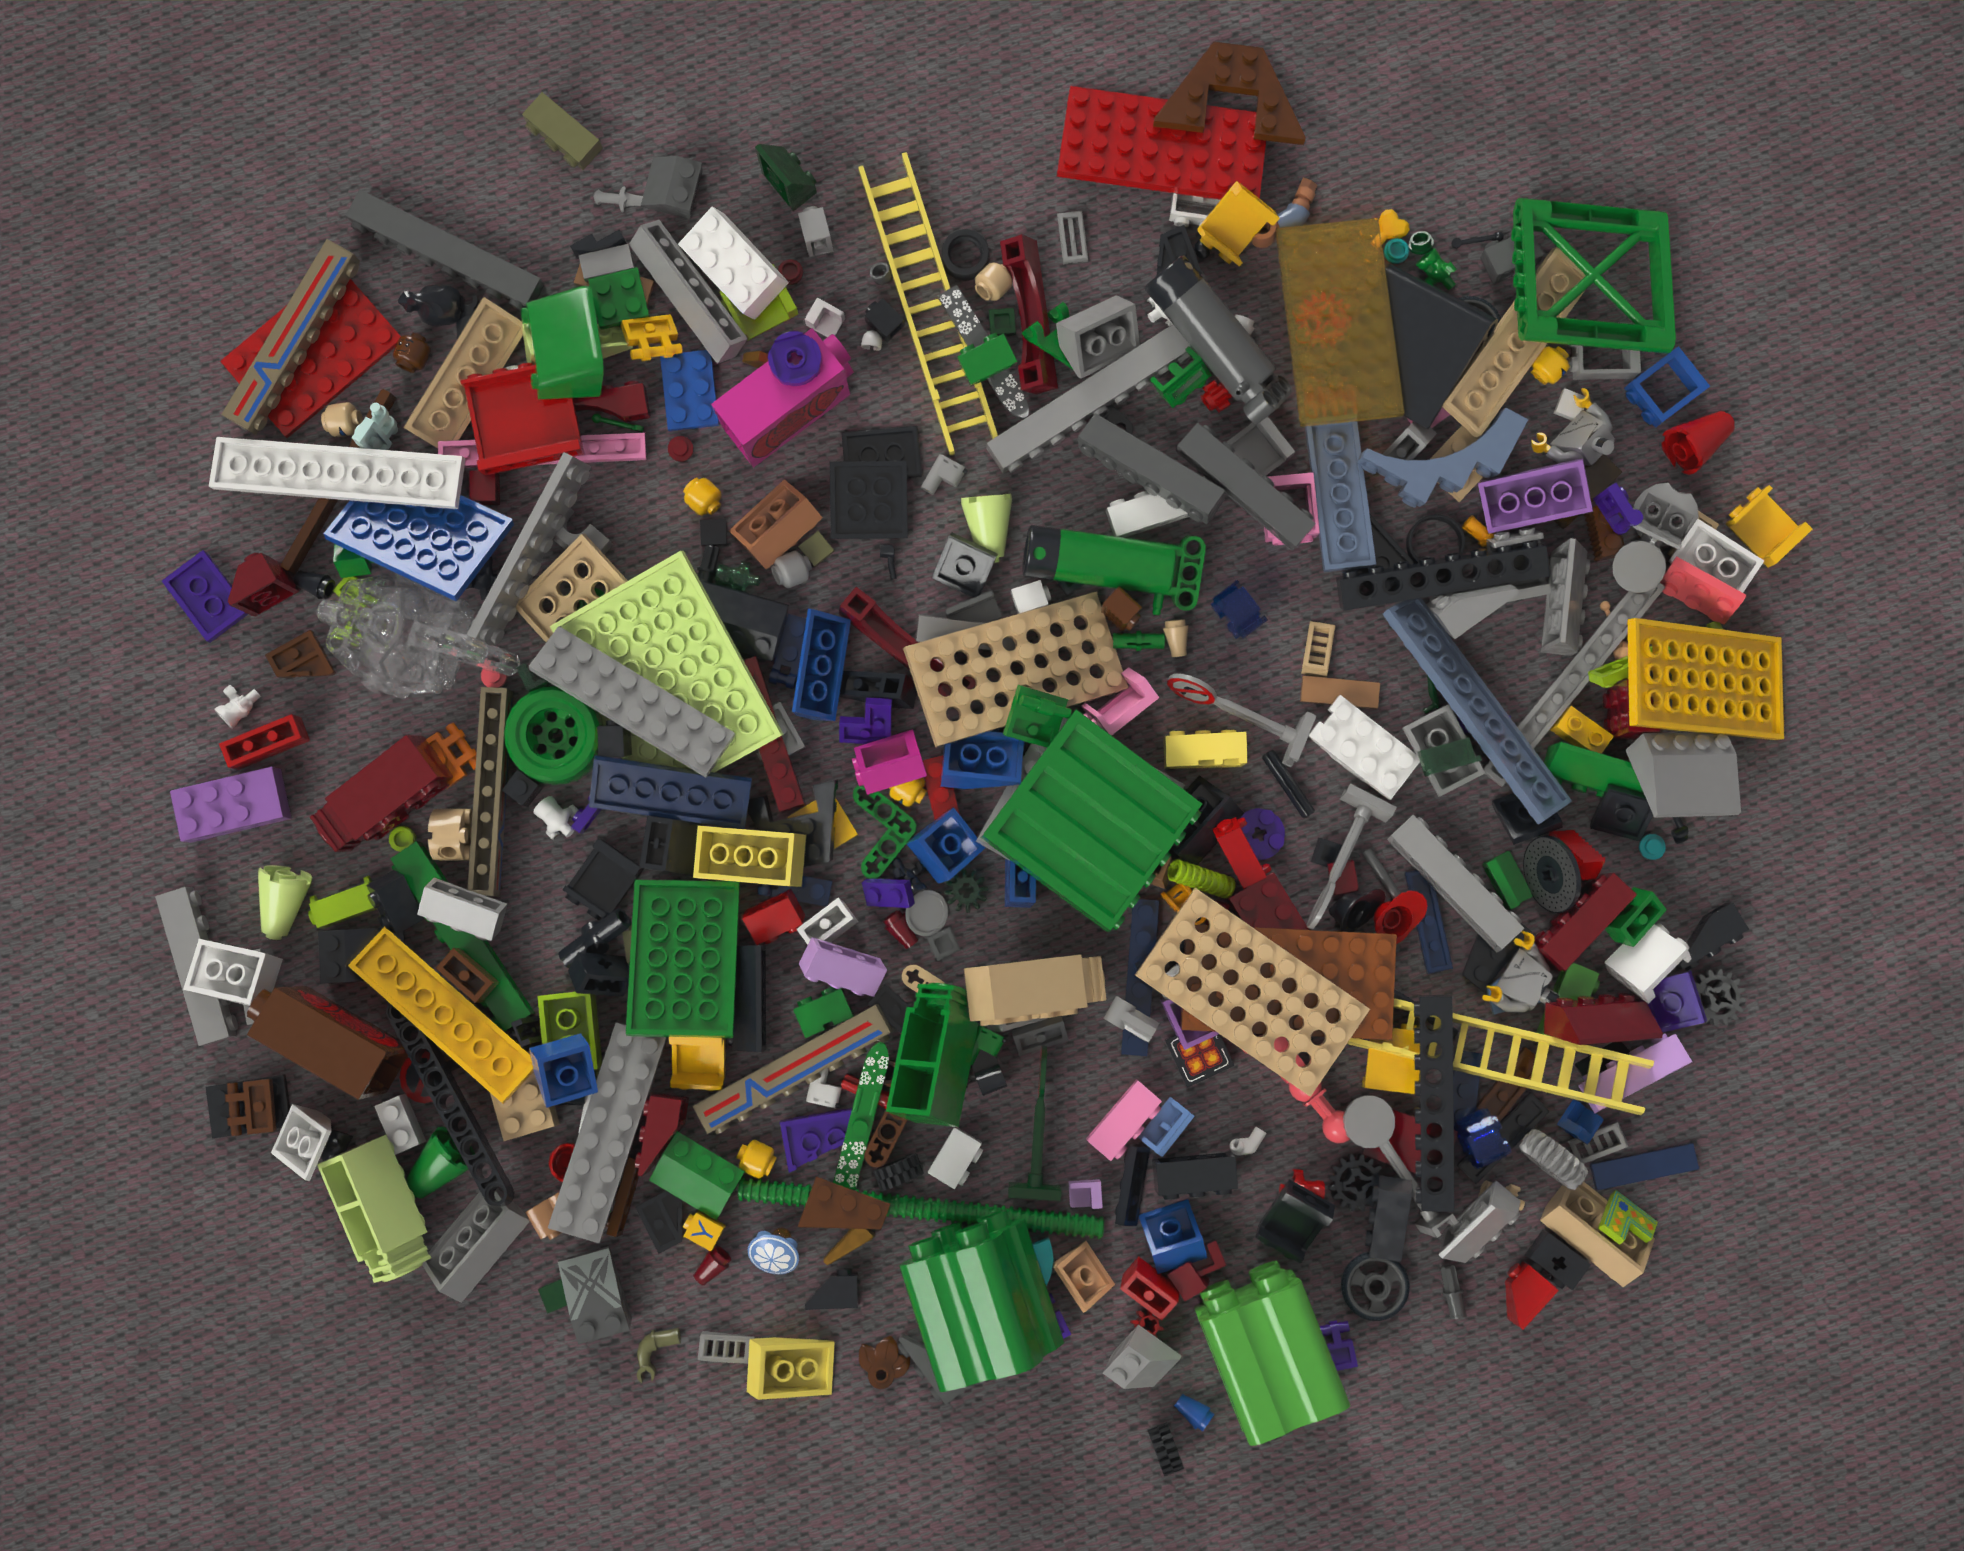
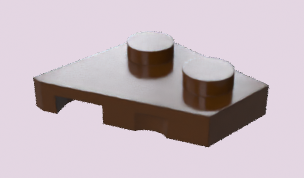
[265,630,336,678]

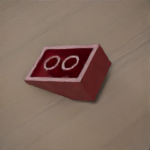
[1362,1110,1458,1182]

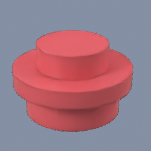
[481,663,507,688]

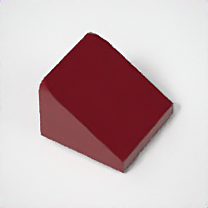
[1327,859,1359,895]

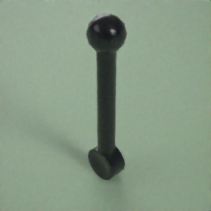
[1451,231,1504,248]

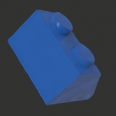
[906,808,985,884]
[529,1033,598,1108]
[1139,1199,1208,1274]

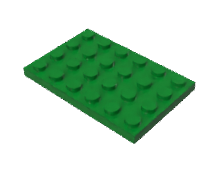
[626,880,740,1038]

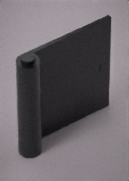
[1323,265,1498,429]

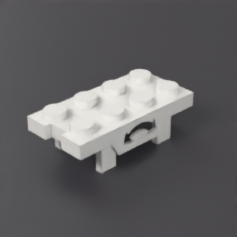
[1308,695,1420,800]

